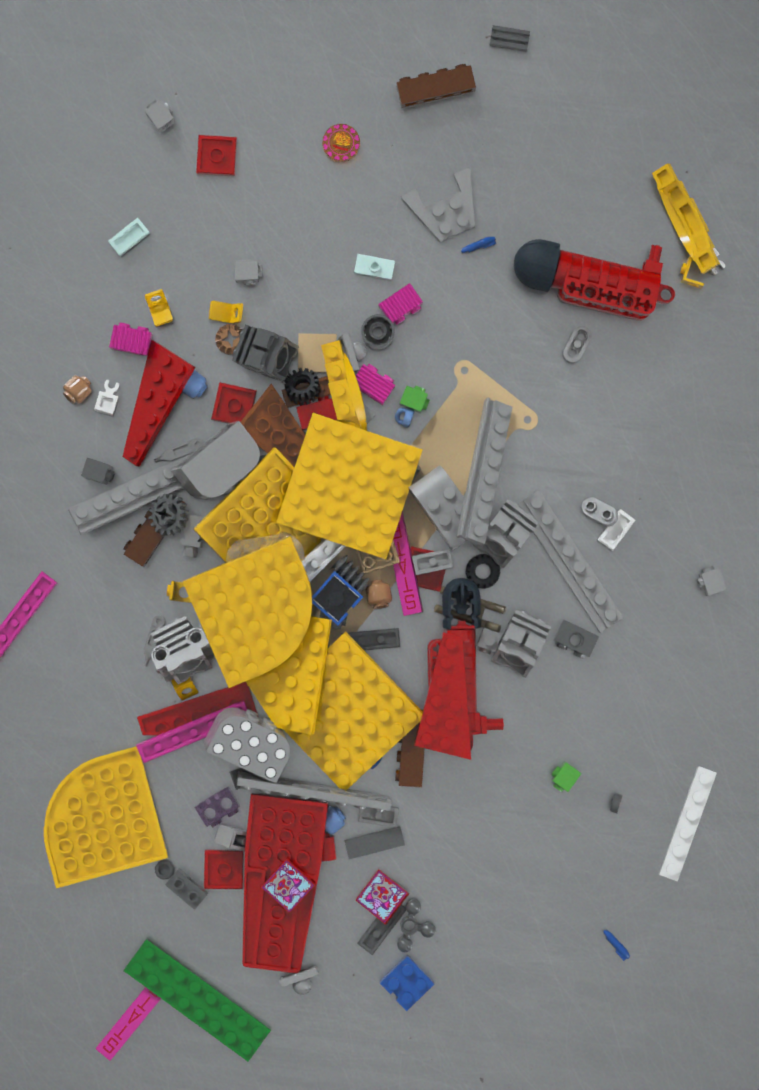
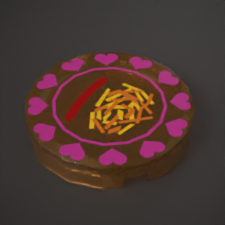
[322,124,360,162]

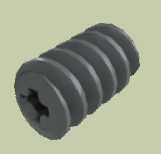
[329,555,370,593]

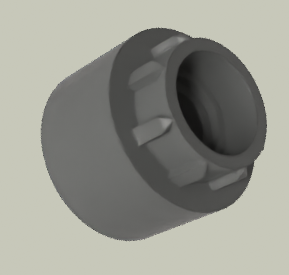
[361,314,394,350]

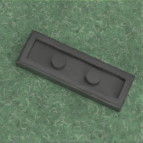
[341,628,400,650]
[344,826,405,859]
[357,904,406,955]

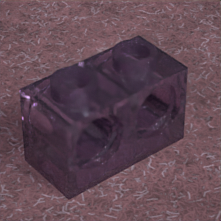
[194,786,240,828]

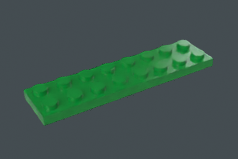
[123,939,271,1062]

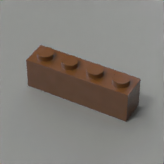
[396,64,476,108]
[123,500,185,567]
[395,709,425,787]

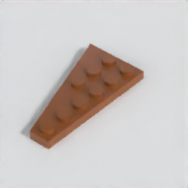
[241,383,305,468]

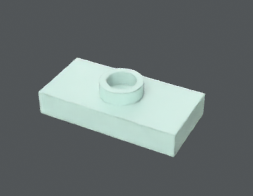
[108,217,150,257]
[354,254,395,280]

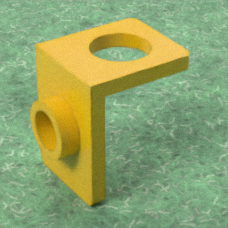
[680,256,704,289]
[144,289,173,327]
[209,300,243,324]
[167,581,191,603]
[171,677,199,701]

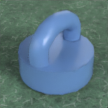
[395,408,414,428]

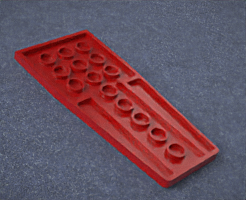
[242,793,328,973]

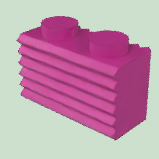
[378,283,423,325]
[109,322,153,356]
[356,364,395,406]

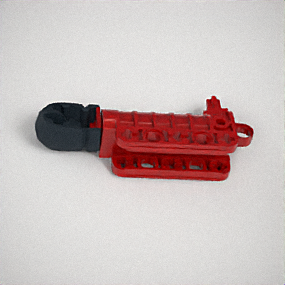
[427,578,504,750]

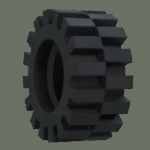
[284,368,321,405]
[465,554,501,589]

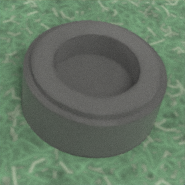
[610,793,623,814]
[155,860,174,880]

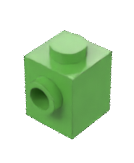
[399,386,430,413]
[551,761,582,792]

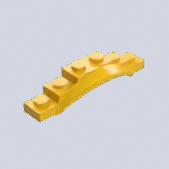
[652,163,720,274]
[321,340,367,431]

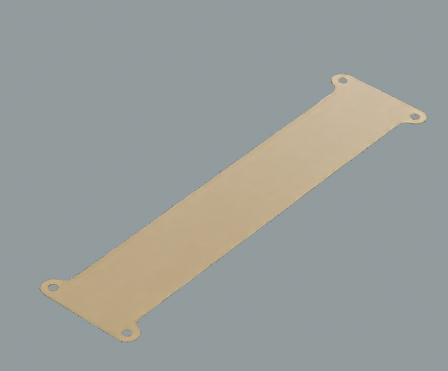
[310,360,538,646]

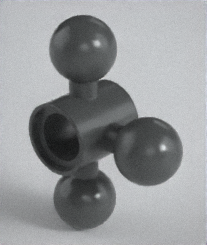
[397,899,436,952]

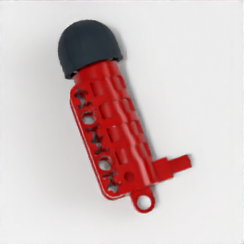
[514,239,675,321]

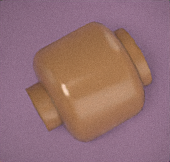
[63,375,92,404]
[366,580,392,609]

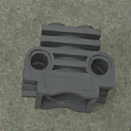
[232,324,299,382]

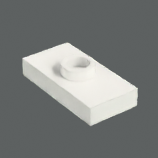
[598,509,635,551]

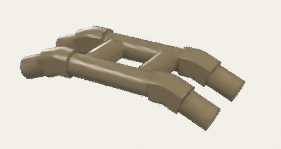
[434,586,507,632]

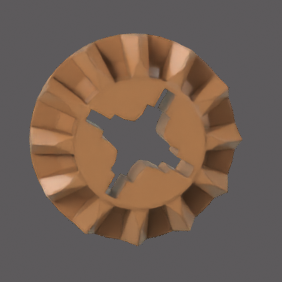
[215,324,242,354]

